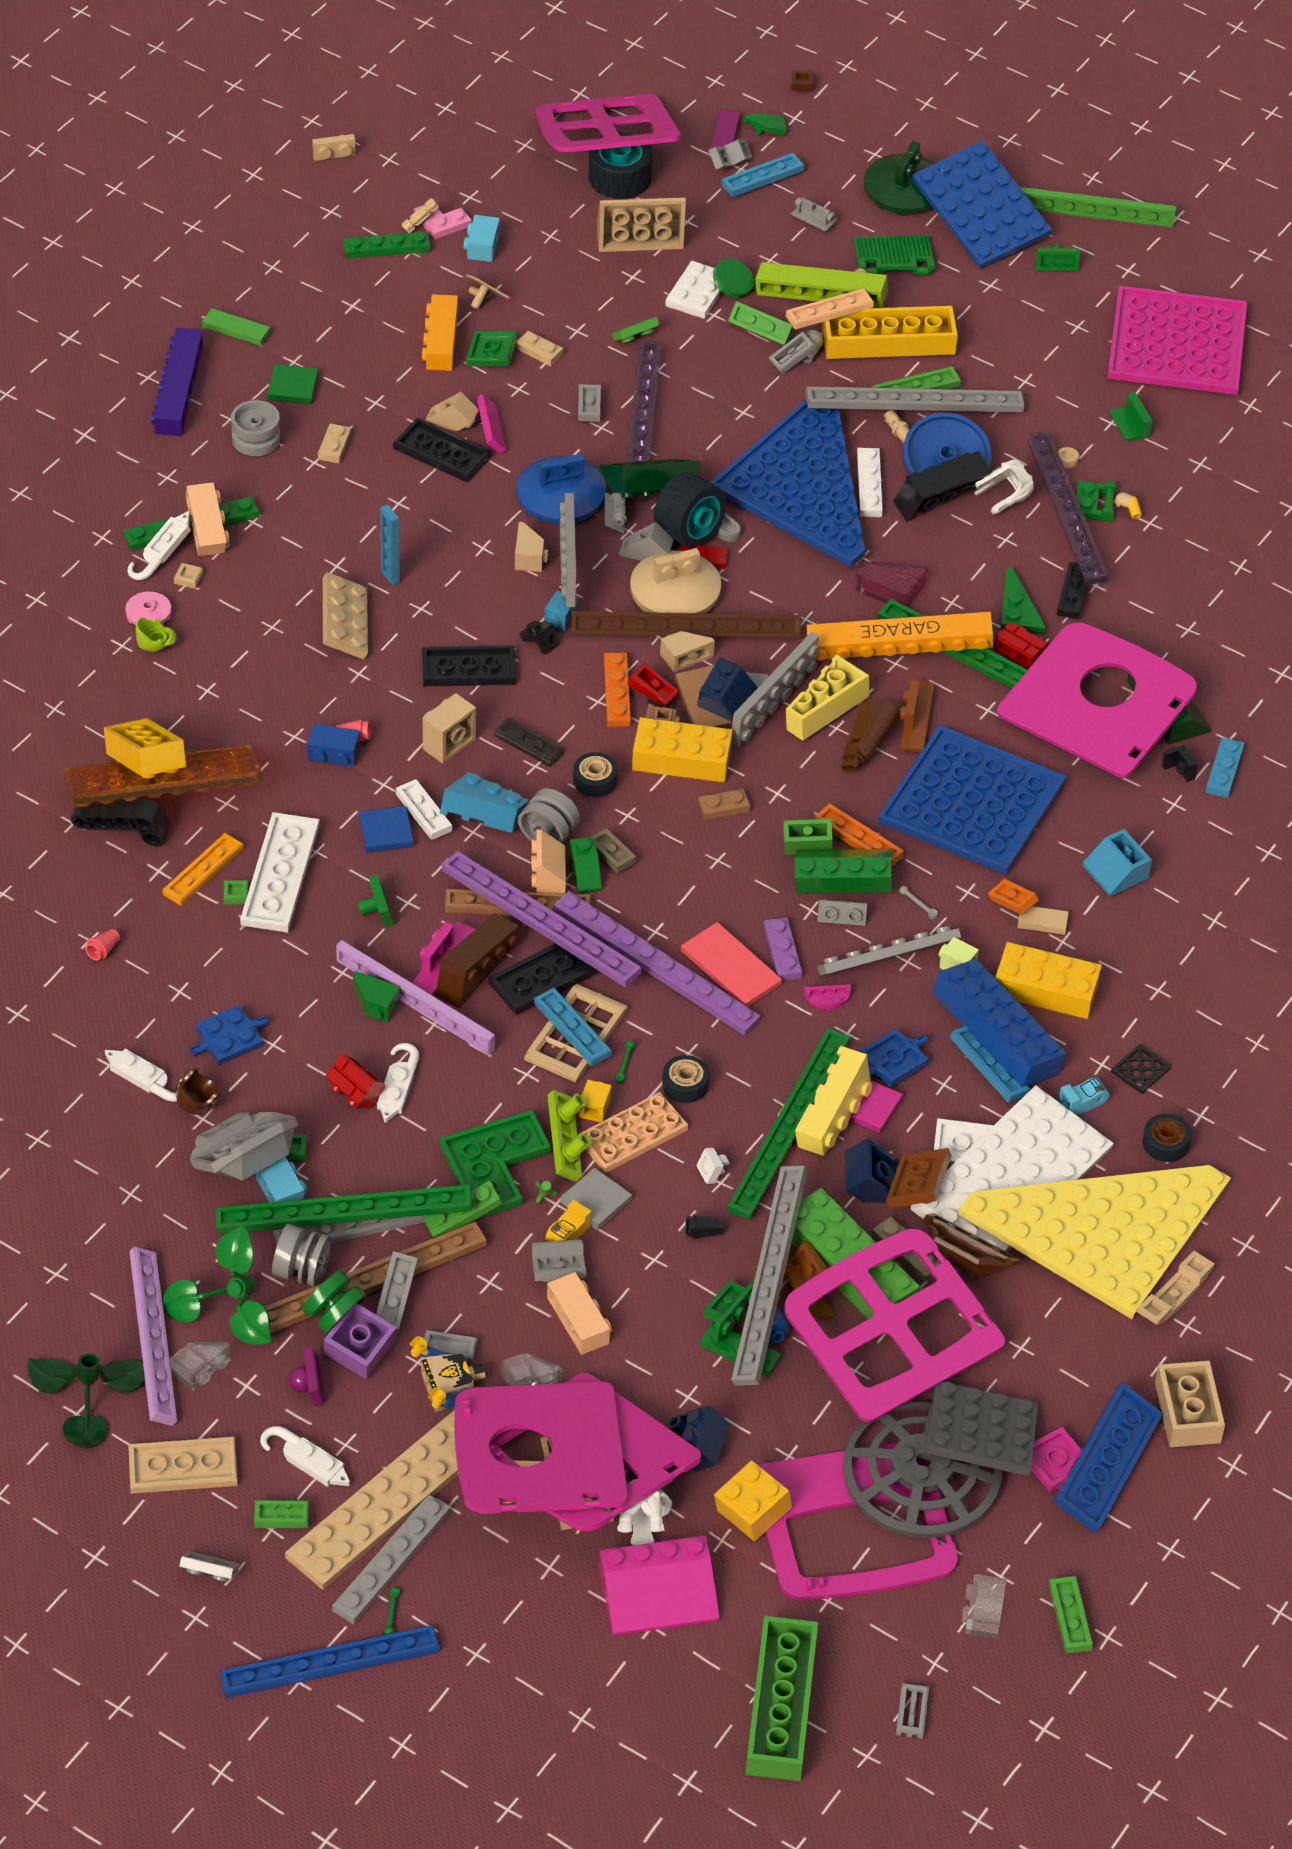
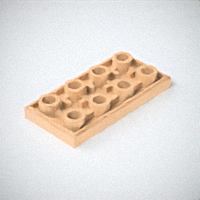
[577,1092,688,1173]

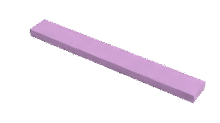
[336,940,495,1056]
[129,1247,177,1426]

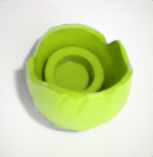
[135,617,177,652]

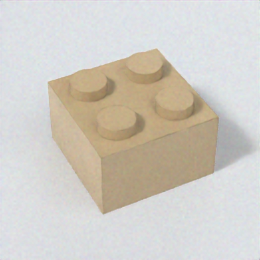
[423,693,476,764]

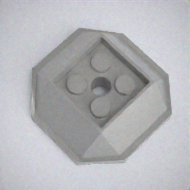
[190,1112,299,1181]

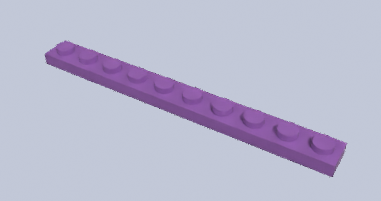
[442,851,641,988]
[553,891,760,1036]

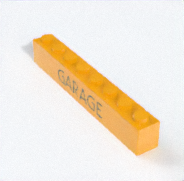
[807,612,993,661]

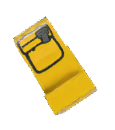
[545,1200,592,1242]

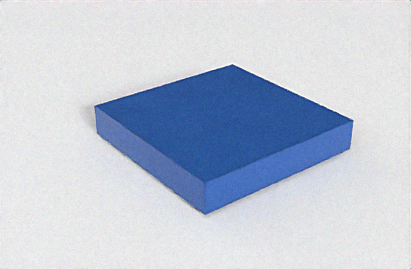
[359,806,413,853]

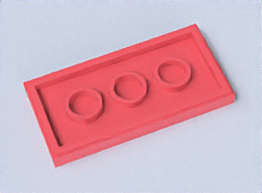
[681,922,782,1007]

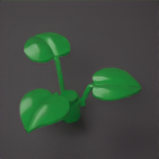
[163,1226,273,1345]

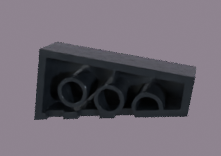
[893,451,992,522]

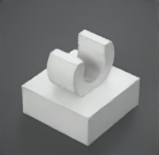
[696,1148,730,1184]

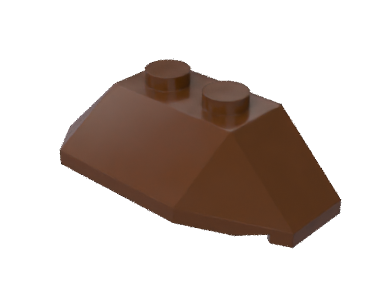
[924,1213,1021,1278]

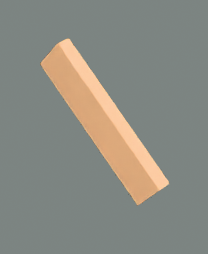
[786,288,874,330]

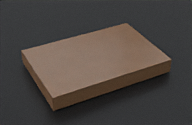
[675,665,733,728]

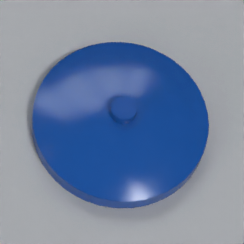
[902,413,992,495]

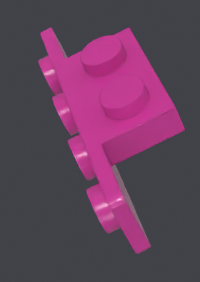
[412,922,475,996]

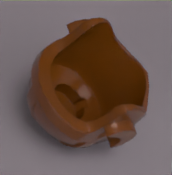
[176,1068,221,1115]

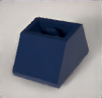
[668,1405,730,1471]

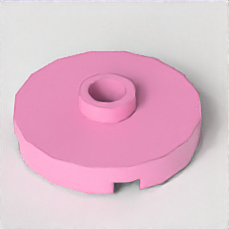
[125,592,172,625]

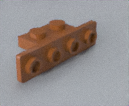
[900,680,934,753]
[784,1242,835,1320]

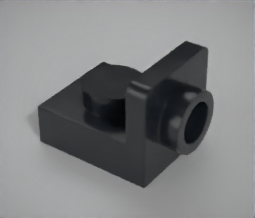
[1162,745,1198,782]

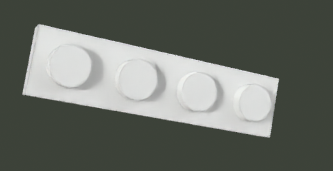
[857,448,882,517]

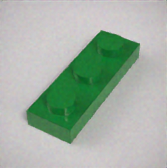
[700,1322,781,1378]

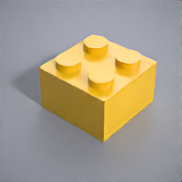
[714,1460,792,1542]

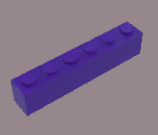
[151,328,203,436]

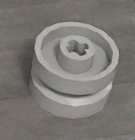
[231,400,280,456]
[518,788,580,843]

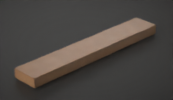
[445,889,590,915]

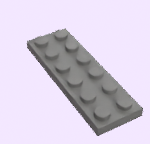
[560,493,576,607]
[732,632,820,748]

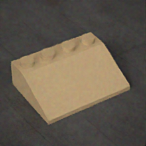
[597,198,686,252]

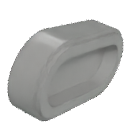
[716,513,741,542]

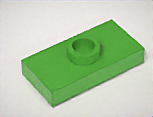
[254,1500,309,1528]

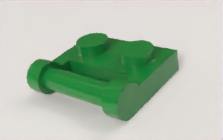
[1073,481,1117,522]

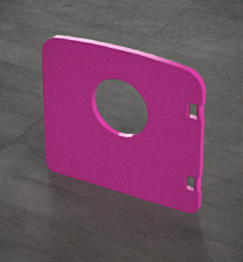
[997,623,1197,778]
[454,1382,628,1514]

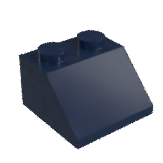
[697,657,758,722]
[845,1138,900,1203]

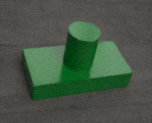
[1035,244,1080,271]
[358,875,395,928]

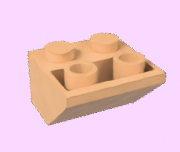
[531,830,566,894]

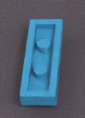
[1205,737,1244,798]

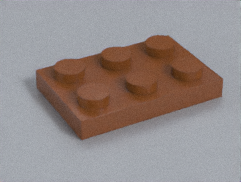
[886,1148,952,1208]

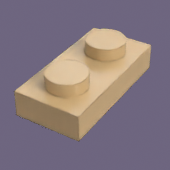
[312,134,356,161]
[515,331,563,366]
[318,423,351,464]

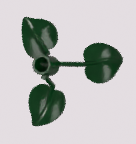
[28,1353,145,1448]

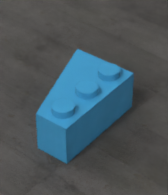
[440,772,529,833]

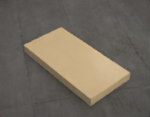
[128,1436,238,1494]

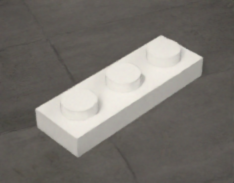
[396,779,452,840]

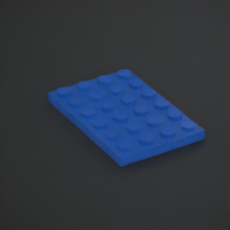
[912,140,1052,269]

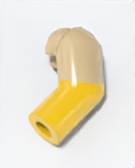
[1115,492,1142,519]

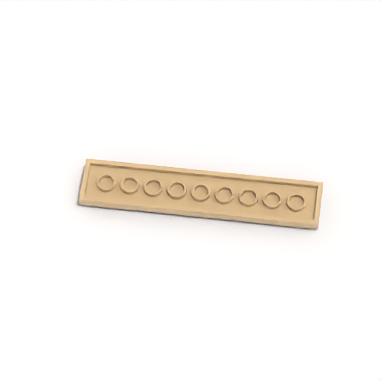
[285,1410,458,1590]

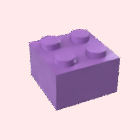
[323,1303,397,1380]

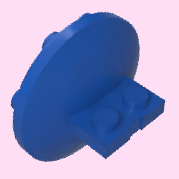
[517,453,606,526]

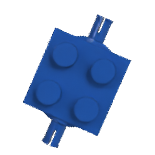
[189,1005,269,1065]
[859,1029,929,1087]

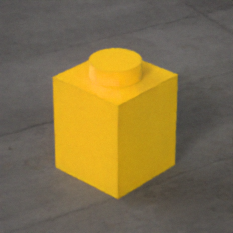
[579,1080,612,1123]

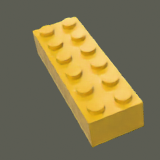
[822,306,958,359]

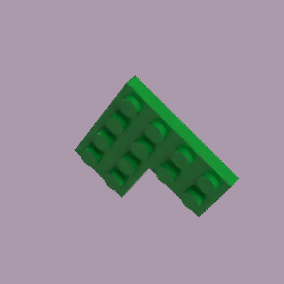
[439,1110,551,1220]

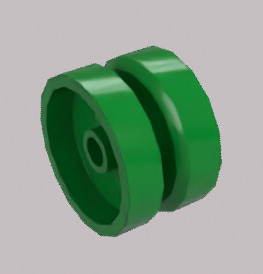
[301,1269,367,1335]

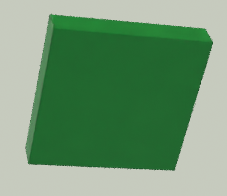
[466,331,518,366]
[268,364,318,404]

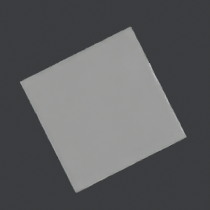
[560,1168,632,1230]

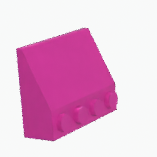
[599,1536,720,1636]

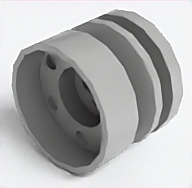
[272,1224,331,1287]

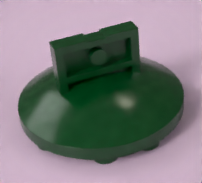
[864,141,935,216]

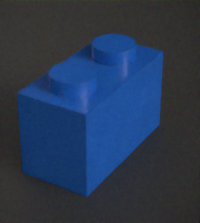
[307,724,360,767]

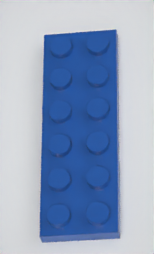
[1052,1382,1163,1533]

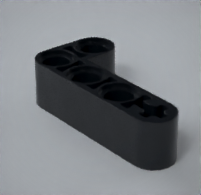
[70,797,170,846]

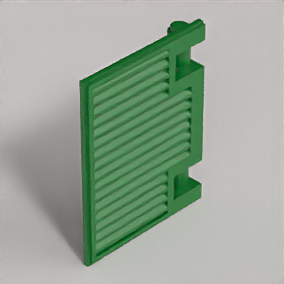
[853,235,935,276]

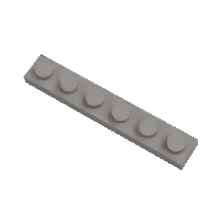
[817,925,961,975]
[332,1494,450,1625]

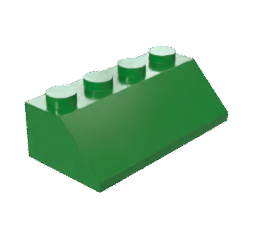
[795,849,892,893]

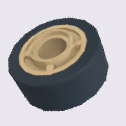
[573,752,618,797]
[662,1055,710,1103]

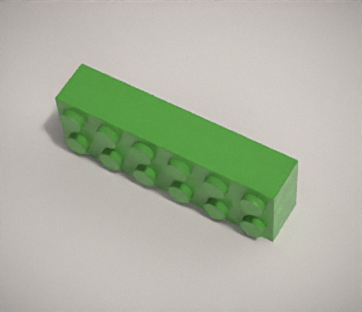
[792,1188,920,1319]
[745,1616,818,1781]

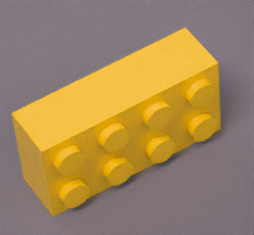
[632,717,733,783]
[103,718,186,778]
[995,942,1102,1019]

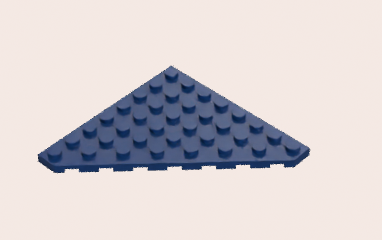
[711,399,865,568]

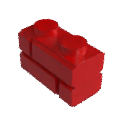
[994,622,1048,670]
[325,1054,385,1109]

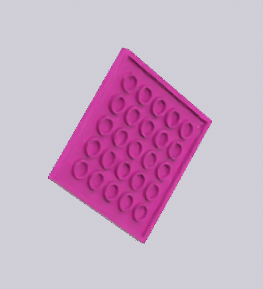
[1107,285,1247,395]

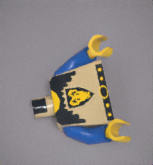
[410,1336,485,1412]

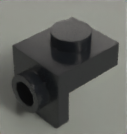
[519,621,560,654]

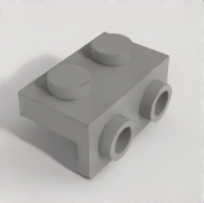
[532,1240,586,1282]

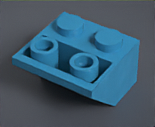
[1082,829,1152,897]

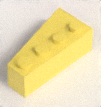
[795,1046,872,1156]

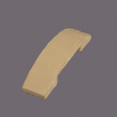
[1136,1251,1215,1325]

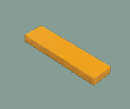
[163,833,244,906]

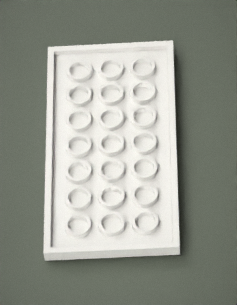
[911,1086,1114,1252]

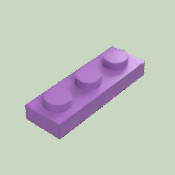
[763,918,802,981]

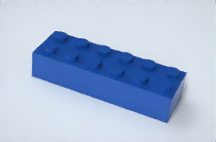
[932,959,1067,1087]

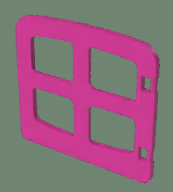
[535,94,681,152]
[784,1229,1005,1423]

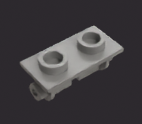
[791,197,838,232]
[604,492,627,534]
[817,899,867,926]

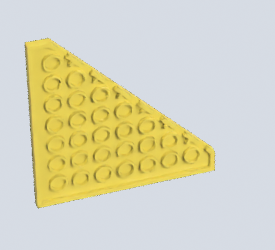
[958,1165,1231,1319]

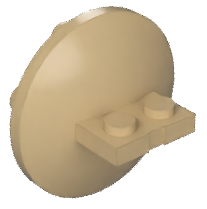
[630,548,721,613]

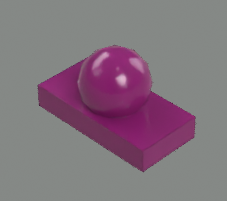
[289,1347,325,1406]

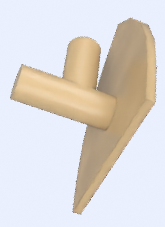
[466,274,509,309]

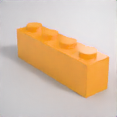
[422,294,458,371]

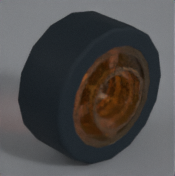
[1142,1113,1192,1162]

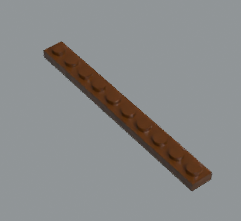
[571,611,801,638]

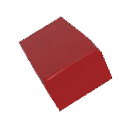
[627,663,680,707]

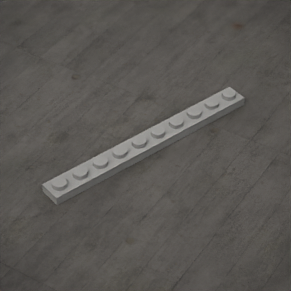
[805,386,1024,412]
[731,1166,808,1386]

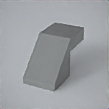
[709,139,753,170]

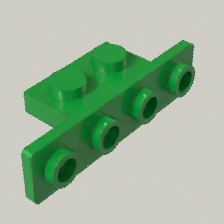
[703,1278,755,1343]

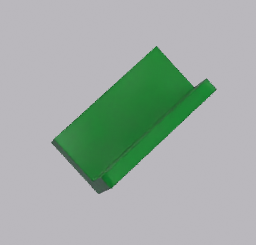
[1109,392,1153,442]

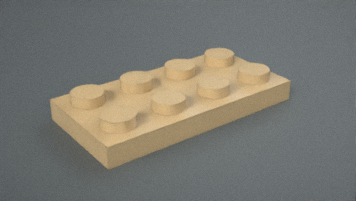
[323,572,368,659]

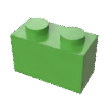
[783,819,832,855]

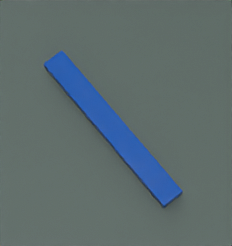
[219,1625,440,1699]

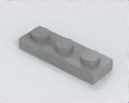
[375,1251,418,1333]

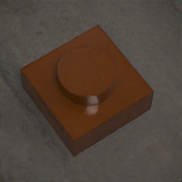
[791,70,813,91]

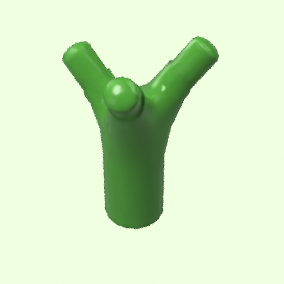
[535,1181,558,1203]

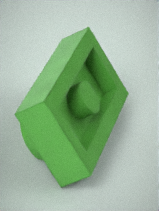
[611,317,659,343]

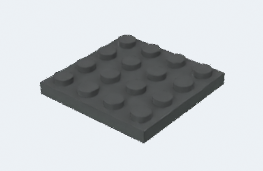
[925,1382,1038,1476]

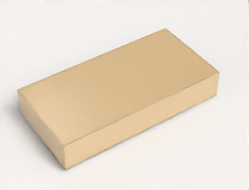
[1017,906,1069,935]

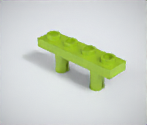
[547,1089,592,1182]

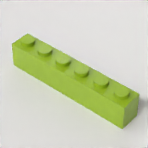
[755,262,888,308]

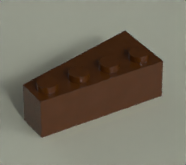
[435,913,519,1009]

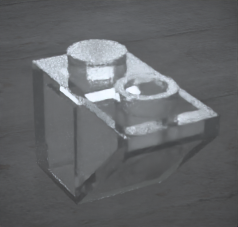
[170,1342,231,1391]
[501,1353,562,1386]

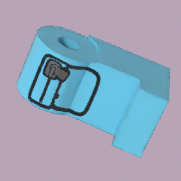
[1059,1077,1110,1116]

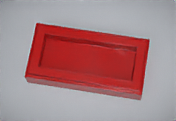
[682,545,727,569]

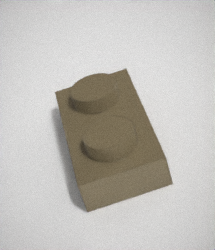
[591,828,636,873]

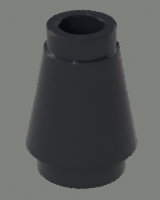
[685,1214,724,1239]

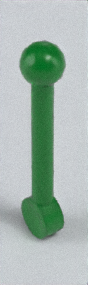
[615,1040,635,1084]
[384,1588,400,1635]

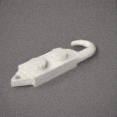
[127,511,191,580]
[377,1043,419,1123]
[105,1049,182,1102]
[260,1426,350,1487]

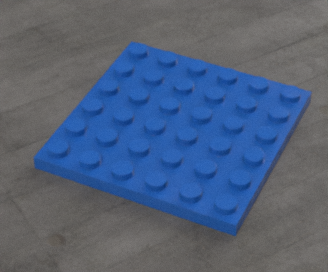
[878,725,1067,875]

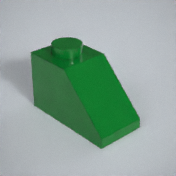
[569,837,602,894]
[353,971,400,1023]

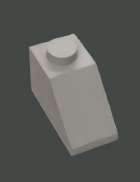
[619,522,674,561]

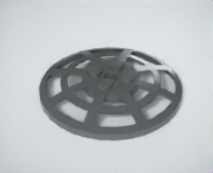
[843,1402,1002,1538]

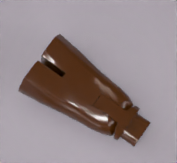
[841,700,900,771]

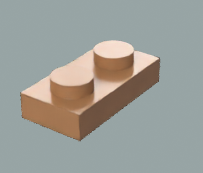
[698,789,750,820]

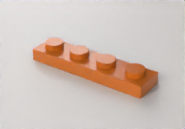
[604,653,631,727]
[815,803,904,867]

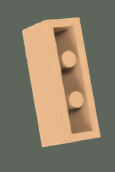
[185,482,229,556]
[547,1272,612,1355]

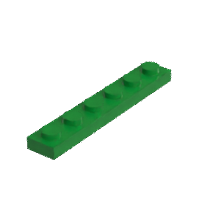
[123,496,259,552]

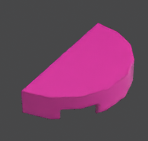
[803,984,852,1010]

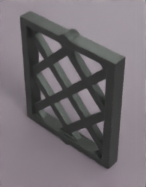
[1111,1044,1171,1094]

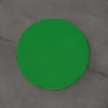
[713,258,754,298]

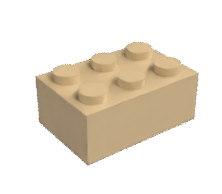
[1155,1361,1225,1447]

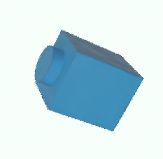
[544,591,577,632]

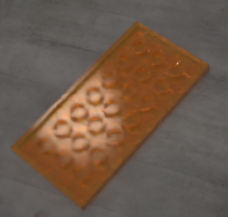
[63,745,263,807]

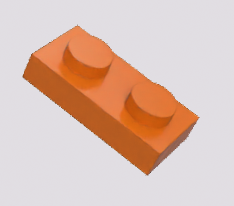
[988,879,1038,915]

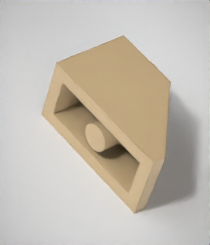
[425,392,479,432]
[515,522,548,572]
[660,631,715,672]

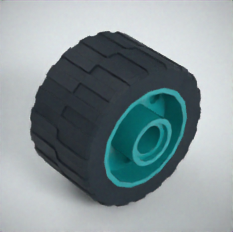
[588,132,652,199]
[654,472,727,548]

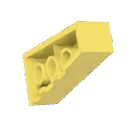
[786,654,869,740]

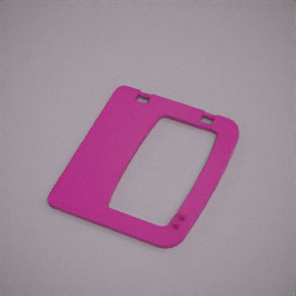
[489,1373,701,1531]
[758,1442,958,1601]

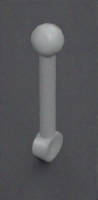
[899,886,938,919]

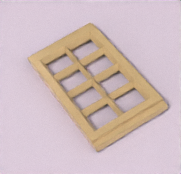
[524,984,628,1083]

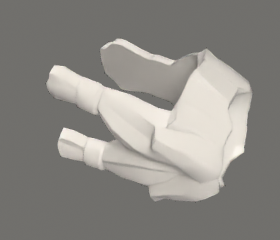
[974,459,1034,515]
[617,1479,672,1546]

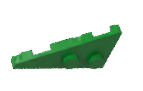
[1000,567,1045,634]

